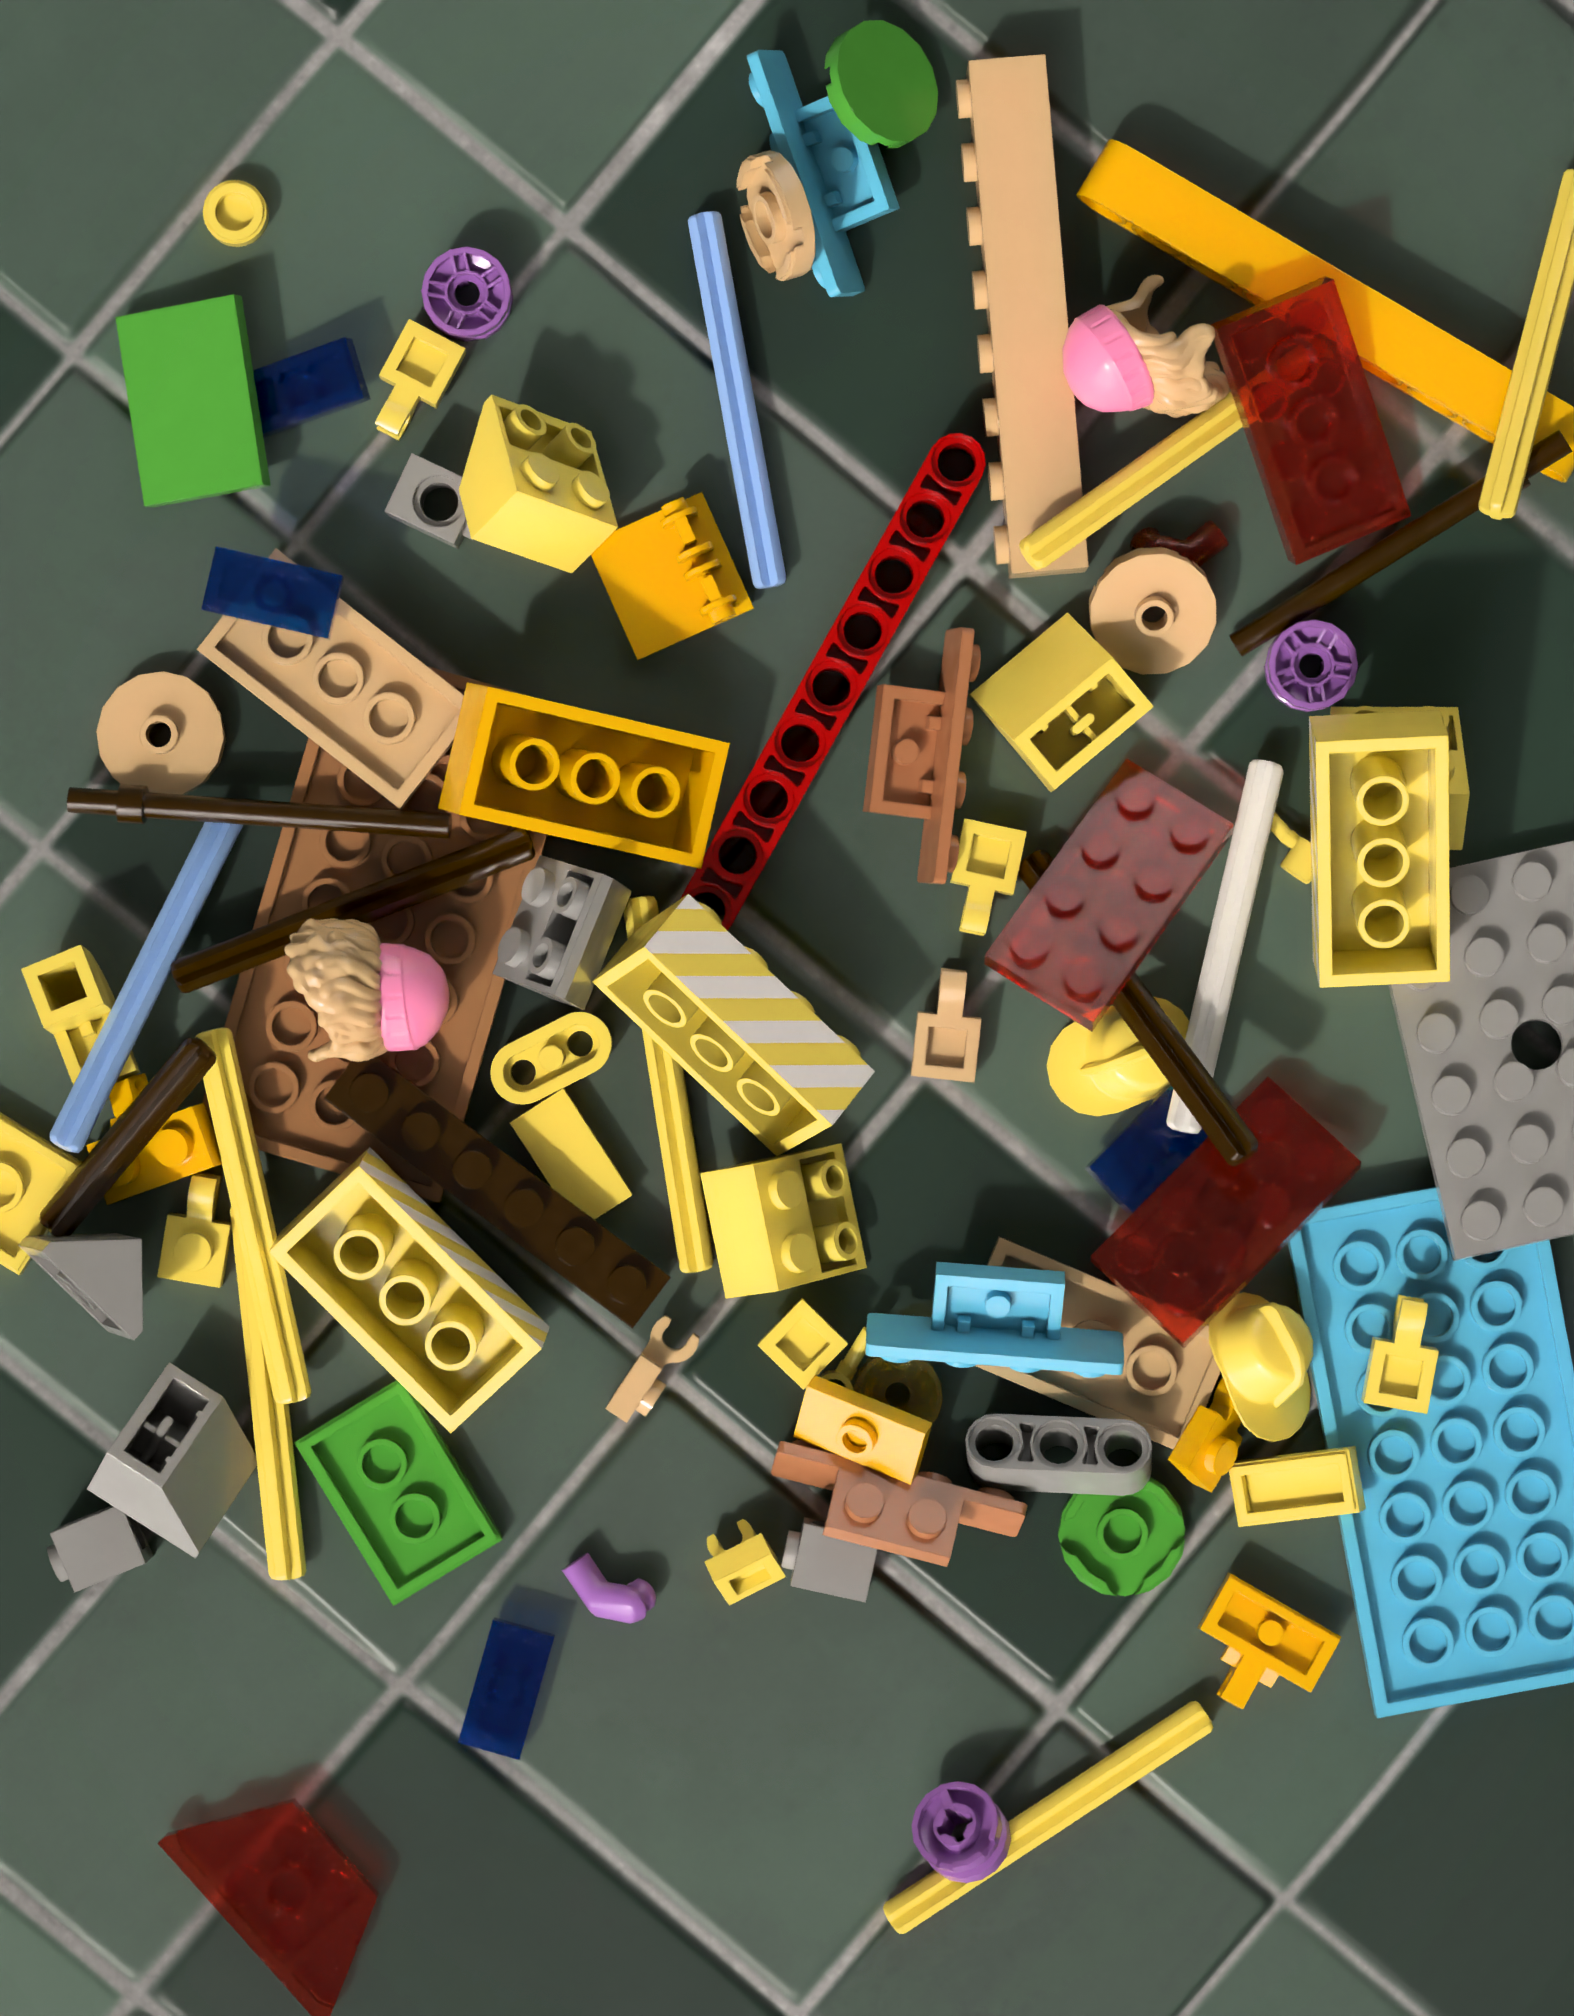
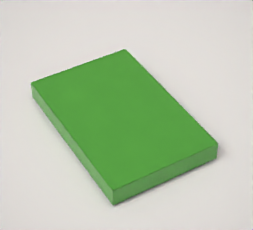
[115,294,271,508]
[294,1380,504,1606]

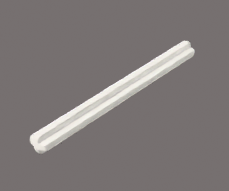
[1166,759,1284,1134]

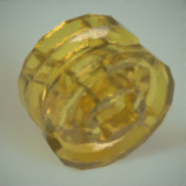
[853,1357,943,1424]

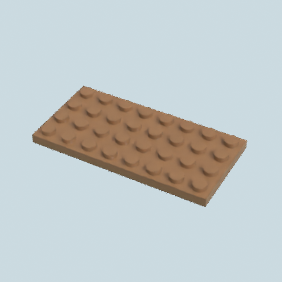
[202,666,548,1203]

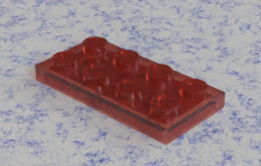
[1210,276,1411,565]
[984,759,1234,1032]
[1090,1077,1361,1348]

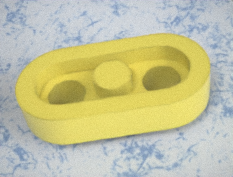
[490,1012,612,1105]

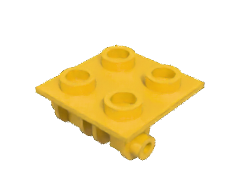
[591,492,754,660]

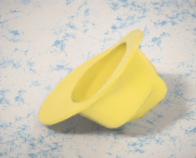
[1047,997,1189,1117]
[1209,1292,1313,1442]

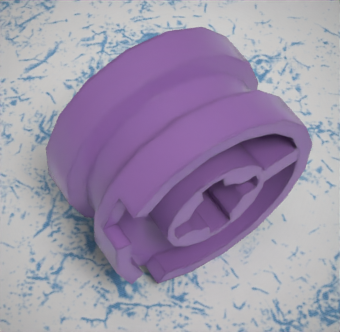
[421,247,513,343]
[1264,620,1358,712]
[911,1781,1011,1883]

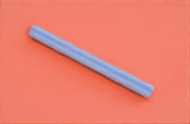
[688,211,786,589]
[50,822,243,1153]

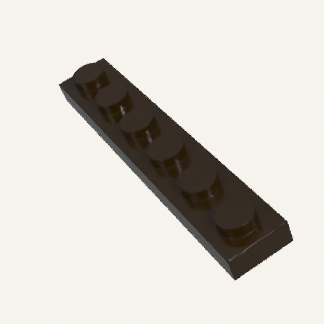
[324,1057,671,1329]

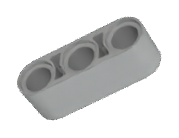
[965,1414,1152,1496]

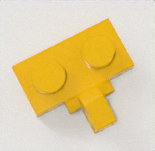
[86,1073,222,1205]
[1197,1572,1341,1709]

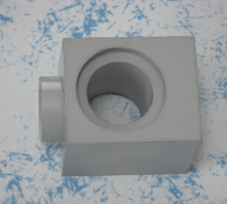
[385,453,474,549]
[47,1505,153,1593]
[781,1517,877,1603]

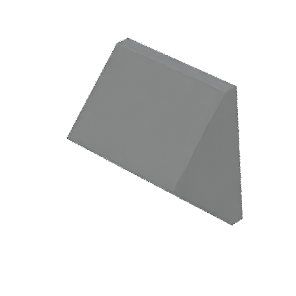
[18,1233,143,1340]

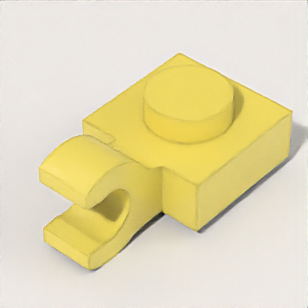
[375,319,466,441]
[950,818,1027,936]
[157,1172,232,1288]
[1361,1294,1439,1414]

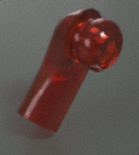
[1130,520,1229,567]

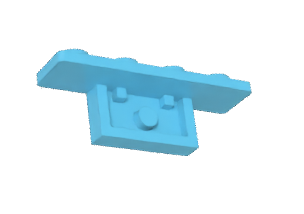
[747,50,900,297]
[865,1262,1124,1378]

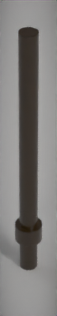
[1229,430,1573,657]
[67,784,452,839]

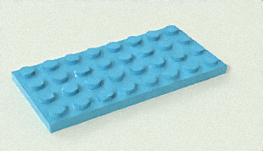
[1283,1186,1574,1718]

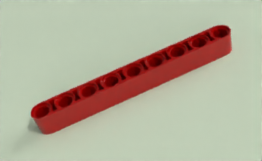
[680,433,986,931]

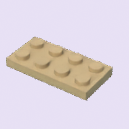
[196,548,464,810]
[976,1237,1221,1449]

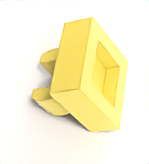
[757,1298,848,1390]
[704,1519,786,1606]

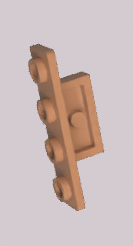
[863,627,981,884]
[771,1440,1028,1567]

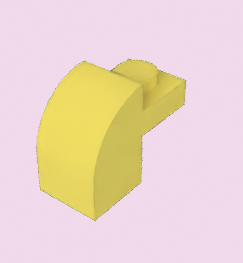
[21,945,141,1085]

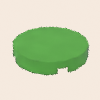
[824,20,938,149]
[1058,1476,1185,1596]

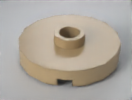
[737,150,815,281]
[1089,547,1216,675]
[96,671,226,795]

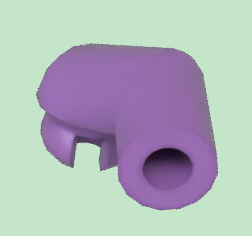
[562,1553,656,1624]

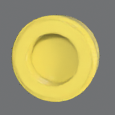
[203,180,269,247]

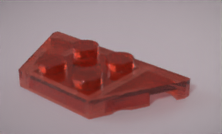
[158,1798,379,2016]

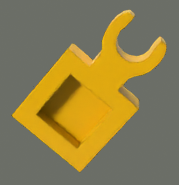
[1168,1377,1244,1493]

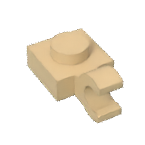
[911,968,982,1083]
[605,1314,699,1423]

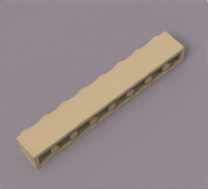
[956,54,1089,579]

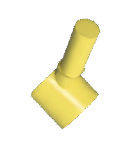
[1271,812,1311,884]
[820,1327,866,1390]

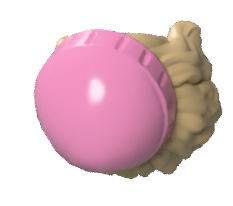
[1062,275,1230,418]
[284,918,450,1062]

